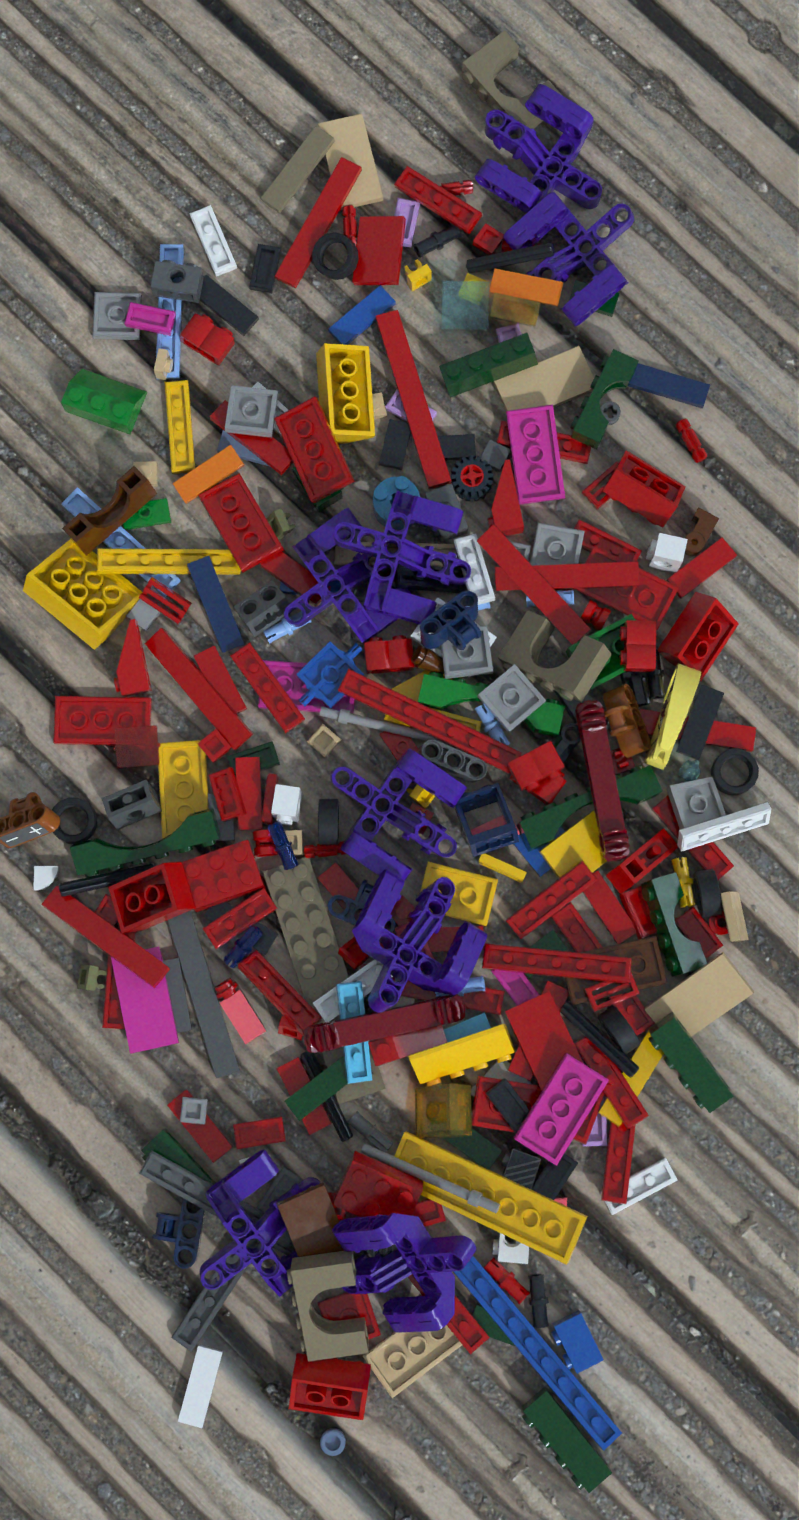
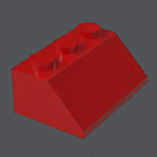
[603,450,686,528]
[657,592,739,682]
[289,1353,371,1420]

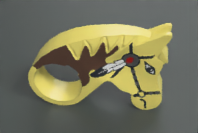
[643,663,701,770]

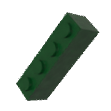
[439,332,538,398]
[648,1012,734,1113]
[522,1387,612,1493]

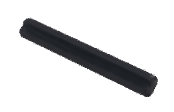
[466,243,555,273]
[59,864,154,897]
[560,1001,639,1078]
[301,1051,353,1142]

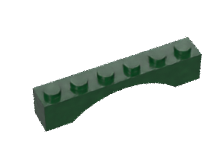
[517,764,663,852]
[70,808,221,877]

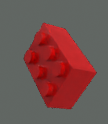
[182,839,266,912]
[108,862,195,934]
[333,1151,423,1217]

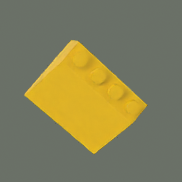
[23,539,142,650]

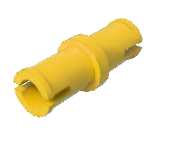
[671,857,695,908]

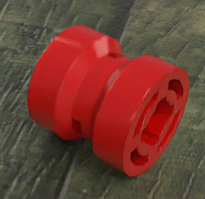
[581,600,611,631]
[252,829,278,857]

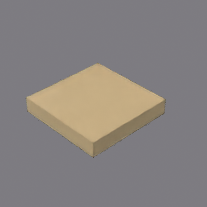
[721,891,749,942]

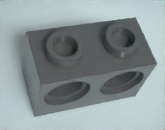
[234,580,294,638]

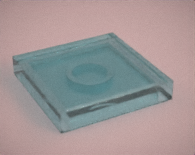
[442,281,489,329]

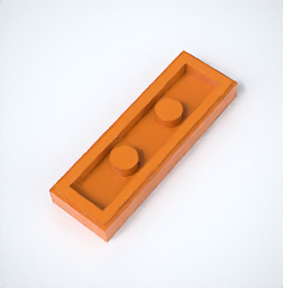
[489,268,563,306]
[172,445,244,504]

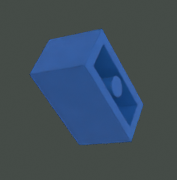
[551,1310,604,1374]

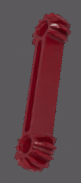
[575,700,630,862]
[303,995,466,1053]

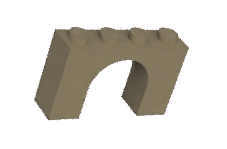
[461,30,561,138]
[498,610,611,703]
[287,1251,369,1362]

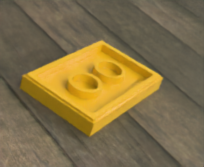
[539,810,607,878]
[417,862,498,927]

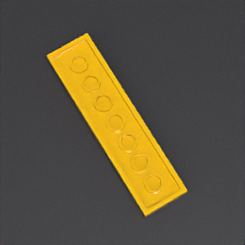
[391,1131,588,1265]

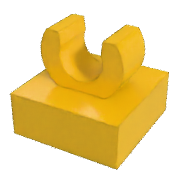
[405,259,432,291]
[406,784,435,809]

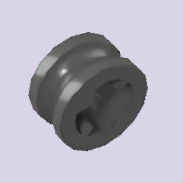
[600,401,621,425]

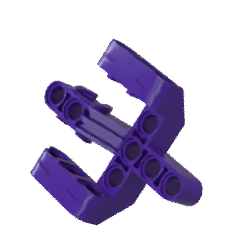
[475,84,602,213]
[503,192,634,326]
[333,490,471,625]
[284,508,411,644]
[330,748,467,881]
[352,869,488,1013]
[199,1149,321,1297]
[332,1213,476,1333]

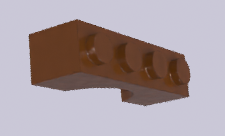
[62,466,157,556]

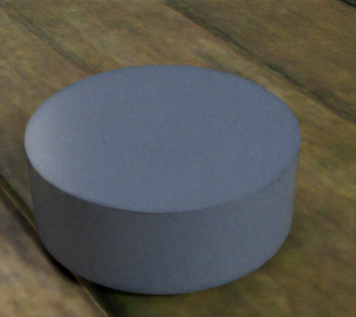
[320,1428,346,1456]

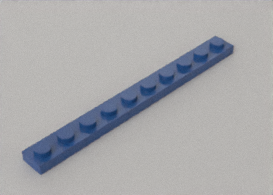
[453,1256,622,1451]

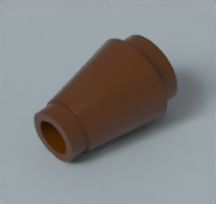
[411,645,444,675]

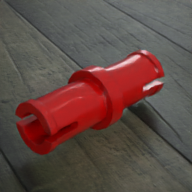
[483,1257,530,1304]

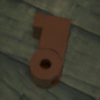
[685,507,719,556]

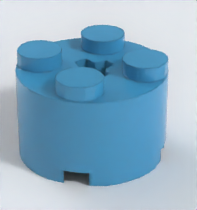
[373,476,420,530]

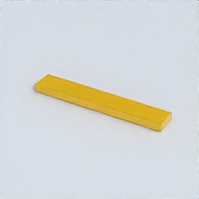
[97,548,241,575]

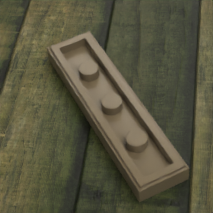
[261,126,335,213]

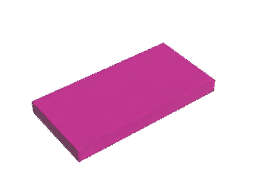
[506,404,565,505]
[258,660,355,714]
[111,946,179,1054]
[514,1053,609,1166]

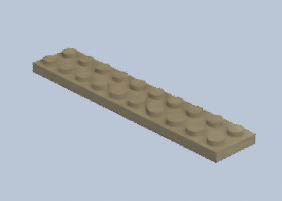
[263,857,386,1104]

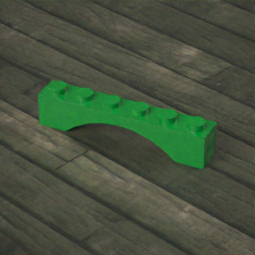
[418,672,565,737]

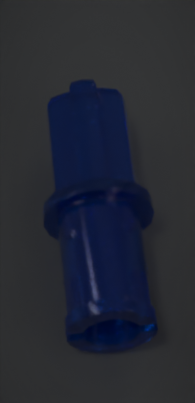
[268,822,299,870]
[224,925,263,968]

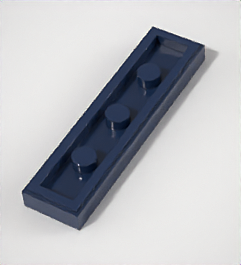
[628,363,710,409]
[187,556,245,653]

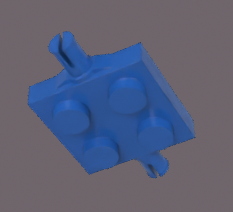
[296,641,364,708]

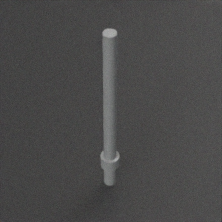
[319,706,454,748]
[361,1143,500,1213]

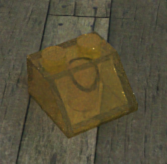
[415,1083,472,1138]

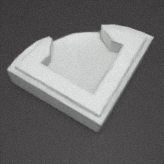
[34,866,60,891]

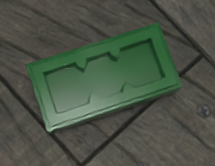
[123,498,172,530]

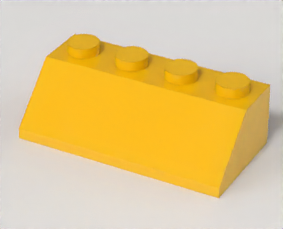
[316,343,375,444]
[408,1024,515,1087]

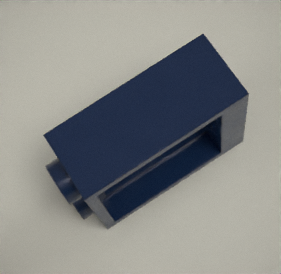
[455,783,519,857]

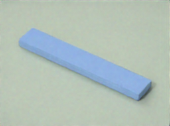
[156,244,184,379]
[61,487,181,597]

